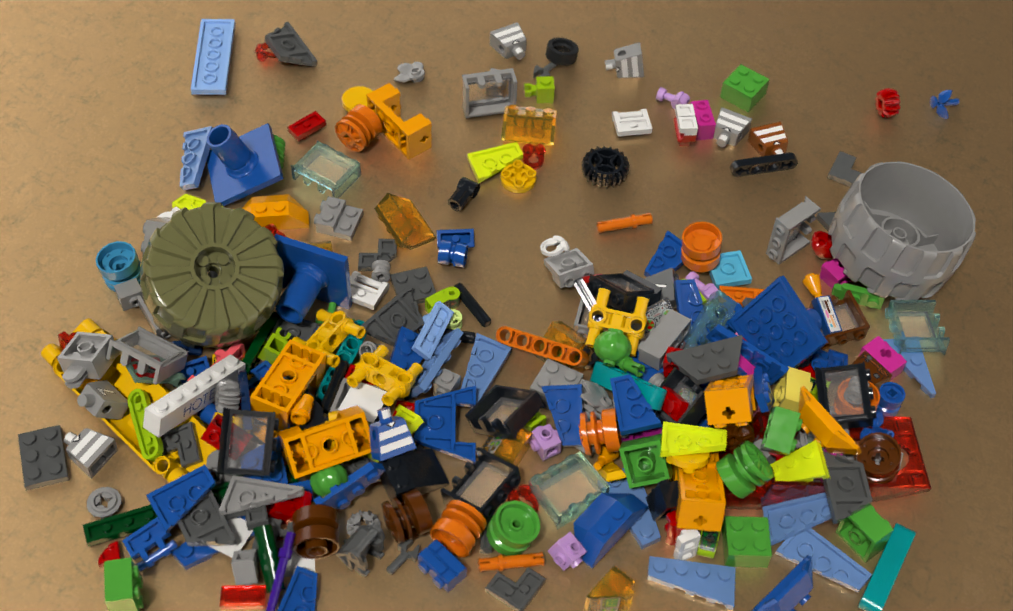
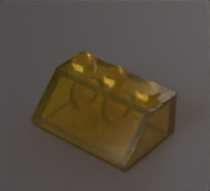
[501,105,557,145]
[374,193,437,250]

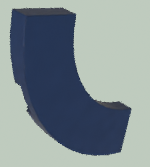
[238,369,252,430]

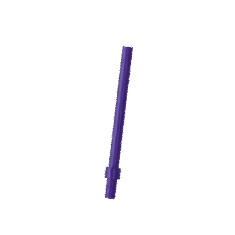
[266,531,295,611]

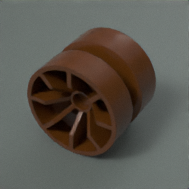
[292,504,340,559]

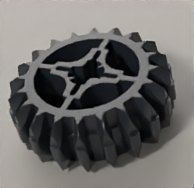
[581,146,630,189]

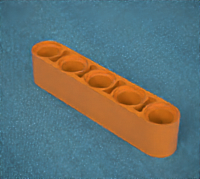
[496,326,589,368]

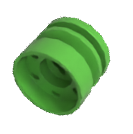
[716,441,774,499]

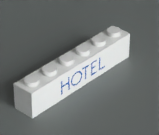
[143,354,246,438]

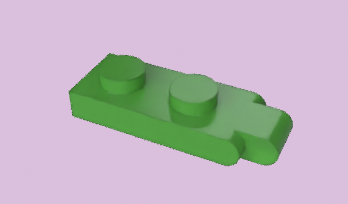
[831,283,885,309]

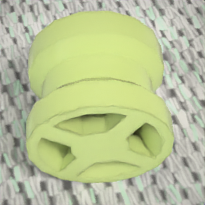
[446,309,462,330]

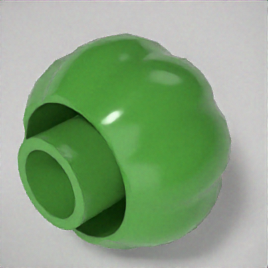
[593,328,632,367]
[310,464,348,497]

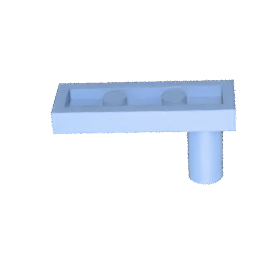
[411,301,454,360]

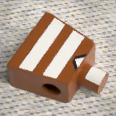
[748,121,788,156]

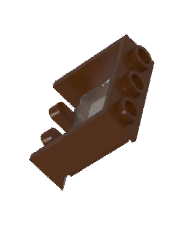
[809,290,870,350]

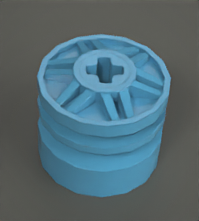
[95,241,141,292]

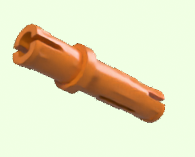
[597,213,653,234]
[478,552,544,572]

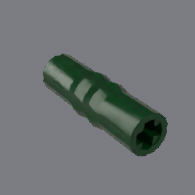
[253,524,285,593]

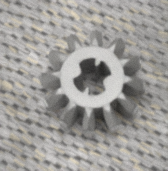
[215,379,240,413]

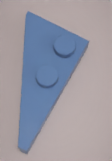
[883,337,936,398]

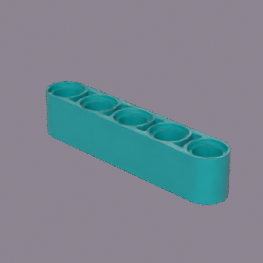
[314,320,367,404]
[590,361,667,411]
[858,523,916,611]

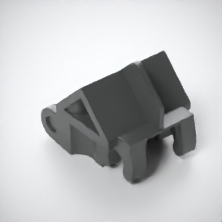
[336,523,385,577]

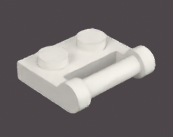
[612,109,652,137]
[350,271,390,310]

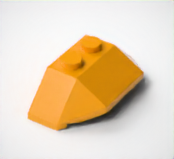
[242,194,309,231]
[798,386,861,455]

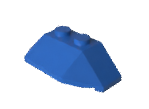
[573,493,648,569]
[751,555,813,611]

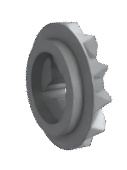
[87,487,122,519]
[346,510,381,537]

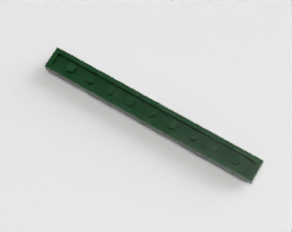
[83,464,298,547]

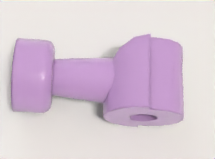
[656,87,690,110]
[685,271,719,303]

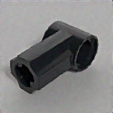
[448,177,480,211]

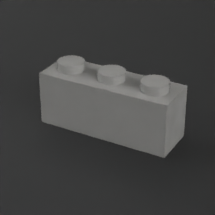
[637,309,691,371]

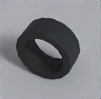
[545,38,579,66]

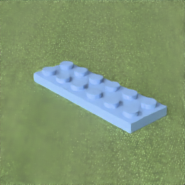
[191,19,235,95]

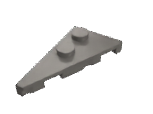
[219,475,305,515]

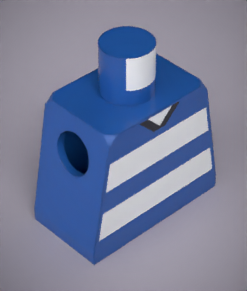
[369,407,416,461]

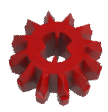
[875,88,901,118]

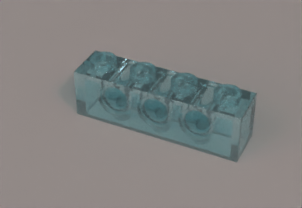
[679,290,737,349]

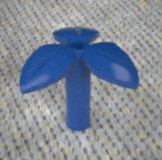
[930,90,959,119]
[860,411,894,439]

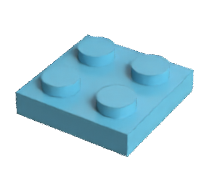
[708,250,752,289]

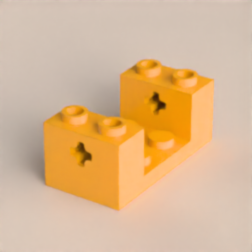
[366,83,432,160]
[250,339,326,430]
[704,374,757,428]
[278,405,371,479]
[672,452,726,532]

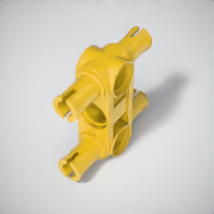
[585,288,649,357]
[292,309,366,368]
[346,345,423,406]

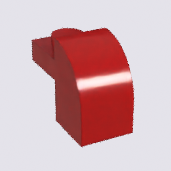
[266,491,312,525]

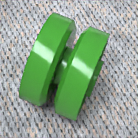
[487,500,540,556]

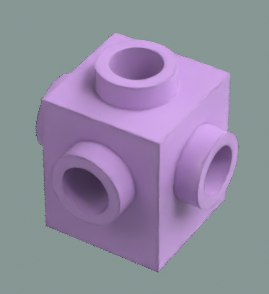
[530,423,562,461]
[547,532,587,571]

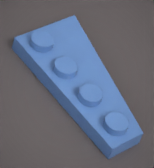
[179,126,213,190]
[461,333,512,409]
[600,468,661,549]
[762,492,832,546]
[775,528,872,593]
[647,556,736,611]

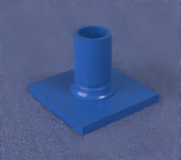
[207,123,284,207]
[274,234,352,324]
[729,276,828,386]

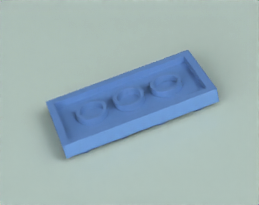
[404,328,464,401]

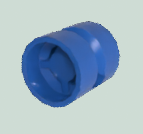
[438,240,468,268]
[876,382,905,419]

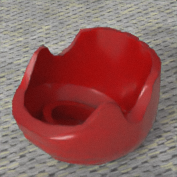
[811,231,833,260]

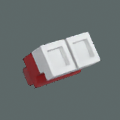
[673,104,698,147]
[664,510,701,561]

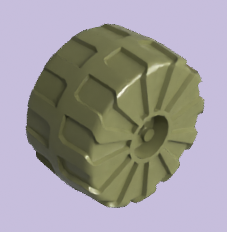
[140,202,284,350]

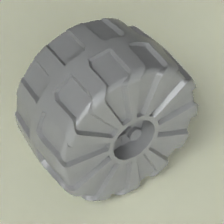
[828,161,976,302]

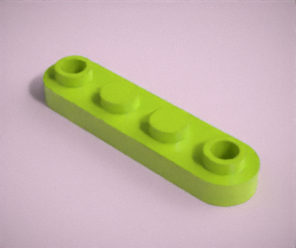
[127,389,164,462]

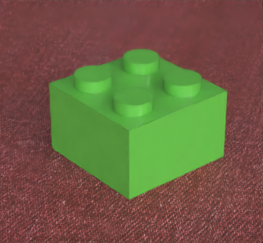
[720,64,770,113]
[760,406,803,456]
[619,434,673,489]
[836,504,894,563]
[721,516,772,568]
[104,557,144,611]

